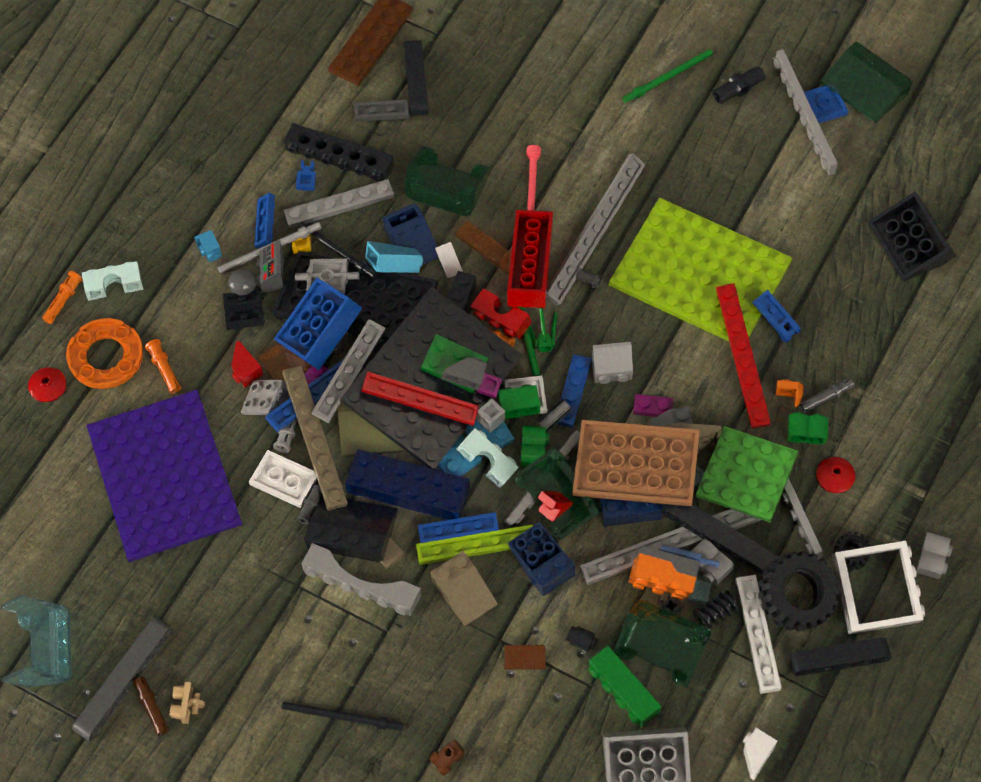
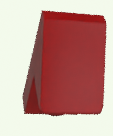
[538,491,573,522]

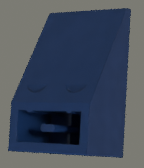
[382,203,439,265]
[507,522,575,597]

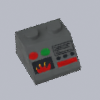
[257,240,284,293]

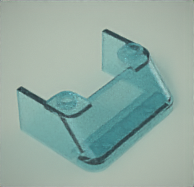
[1,595,72,687]

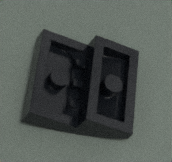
[223,289,264,330]

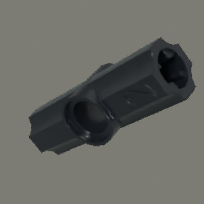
[713,66,766,104]

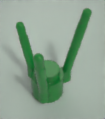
[529,308,557,352]

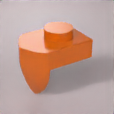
[775,379,804,407]

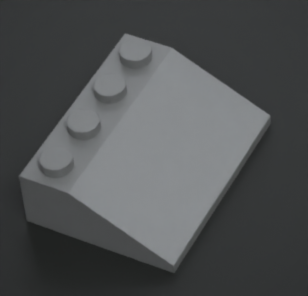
[603,727,691,782]

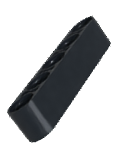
[404,40,429,116]
[789,637,891,676]

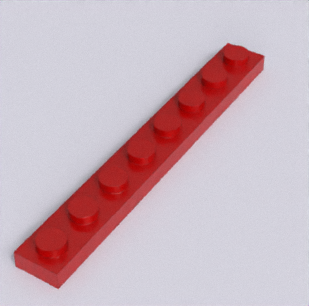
[716,283,771,429]

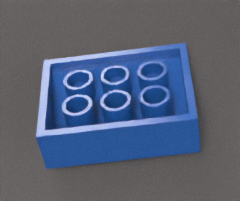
[274,278,362,370]

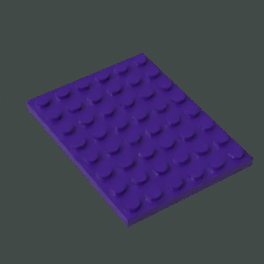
[86,390,242,562]

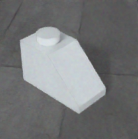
[743,728,777,780]

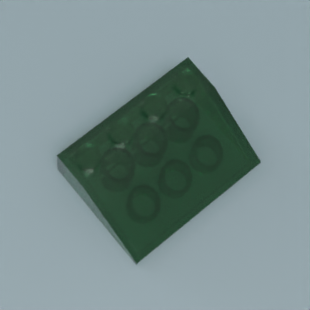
[820,41,913,123]

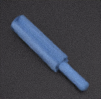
[660,545,720,567]

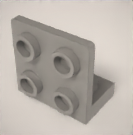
[241,380,290,415]

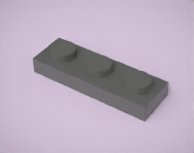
[354,100,409,122]

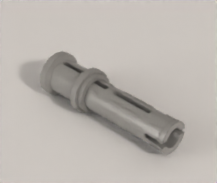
[273,419,297,453]

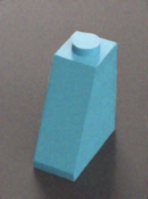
[365,241,423,273]

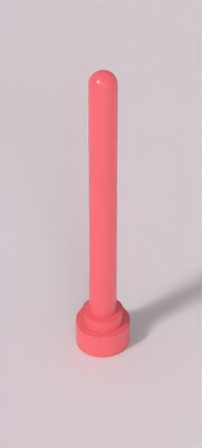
[526,145,541,211]

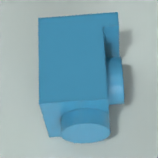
[194,230,222,262]

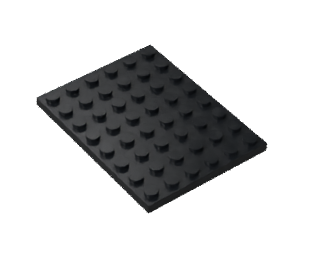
[340,286,523,471]

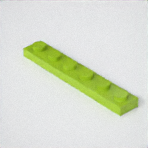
[416,525,533,565]

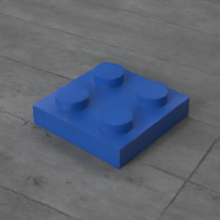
[804,83,848,123]

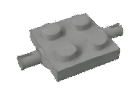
[295,259,359,294]

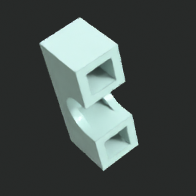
[82,261,143,301]
[456,429,519,488]

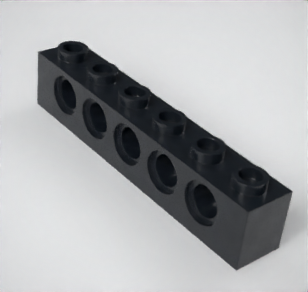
[284,123,394,181]

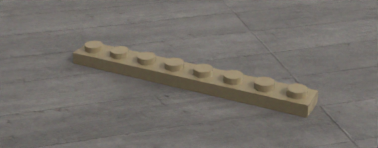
[282,366,347,511]

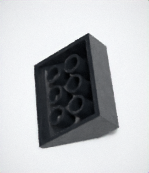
[868,191,956,281]
[304,495,398,562]

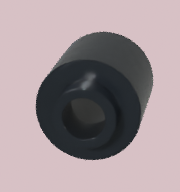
[566,626,598,652]

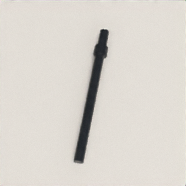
[298,222,378,279]
[282,701,404,731]

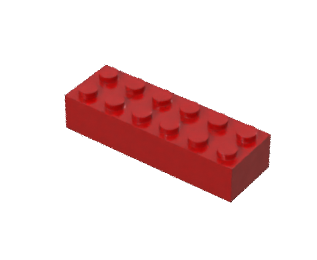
[507,210,553,308]

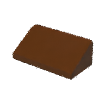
[505,645,545,670]

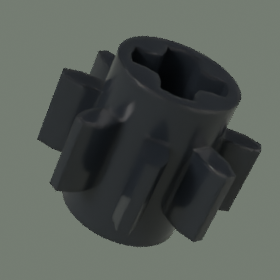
[658,596,683,623]

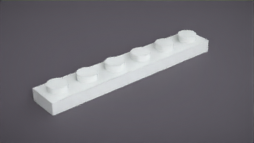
[735,575,781,694]

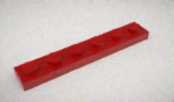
[361,371,479,426]

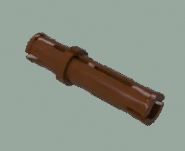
[132,676,169,736]

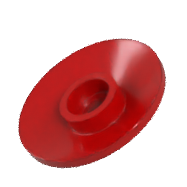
[28,367,67,402]
[816,457,855,493]

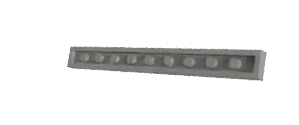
[546,153,645,306]
[580,509,761,586]

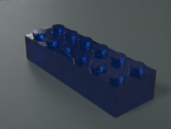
[345,449,470,520]

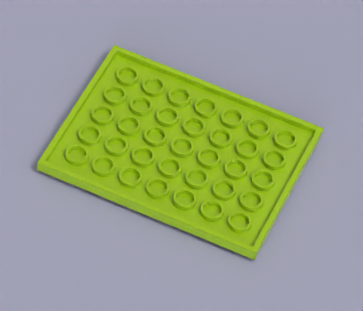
[609,198,792,341]

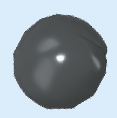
[228,269,257,295]

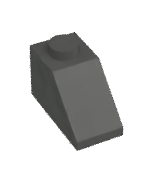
[441,357,487,391]
[650,406,694,427]

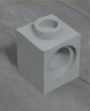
[477,399,505,433]

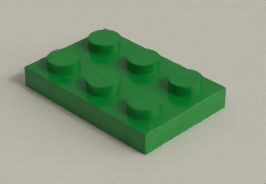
[420,334,489,393]

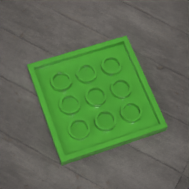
[696,426,798,523]

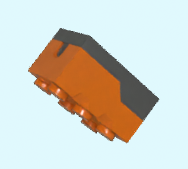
[628,546,700,600]

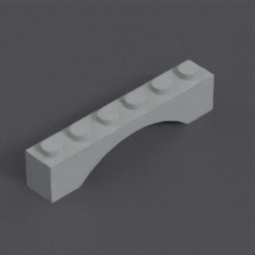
[302,543,421,616]

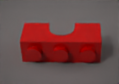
[471,288,532,340]

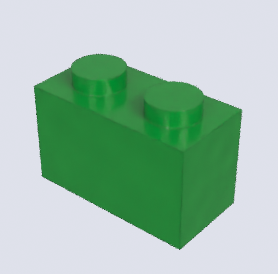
[498,384,540,419]

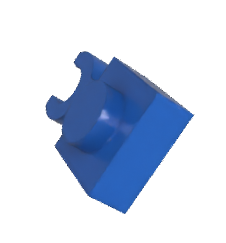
[296,160,316,191]

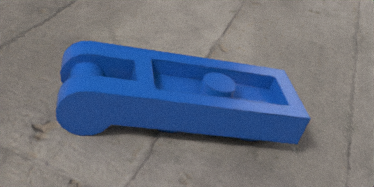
[752,290,801,343]

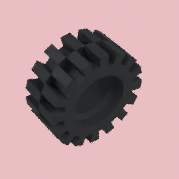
[833,531,871,571]

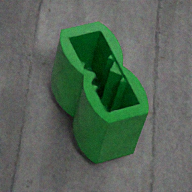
[787,412,828,445]
[521,426,550,468]

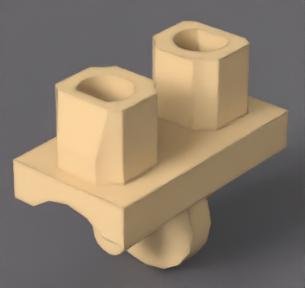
[170,682,205,724]

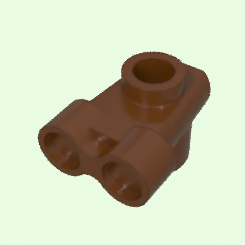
[429,740,464,776]

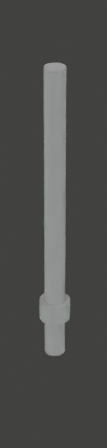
[217,222,322,274]

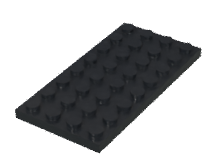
[272,251,438,341]

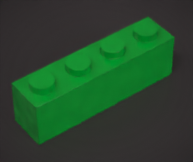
[588,646,661,728]

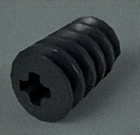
[693,590,739,630]

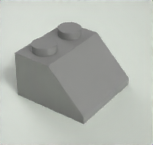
[592,342,633,384]

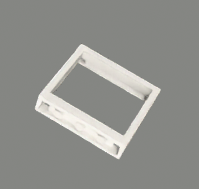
[832,541,925,634]

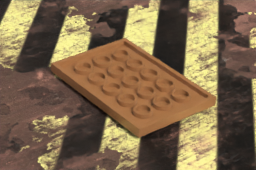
[572,420,700,506]

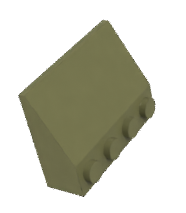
[338,403,407,457]

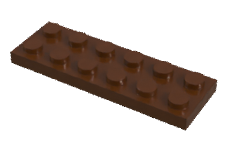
[328,0,413,86]

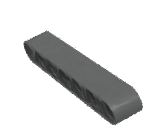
[72,617,173,741]

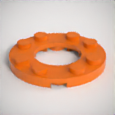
[66,318,143,389]

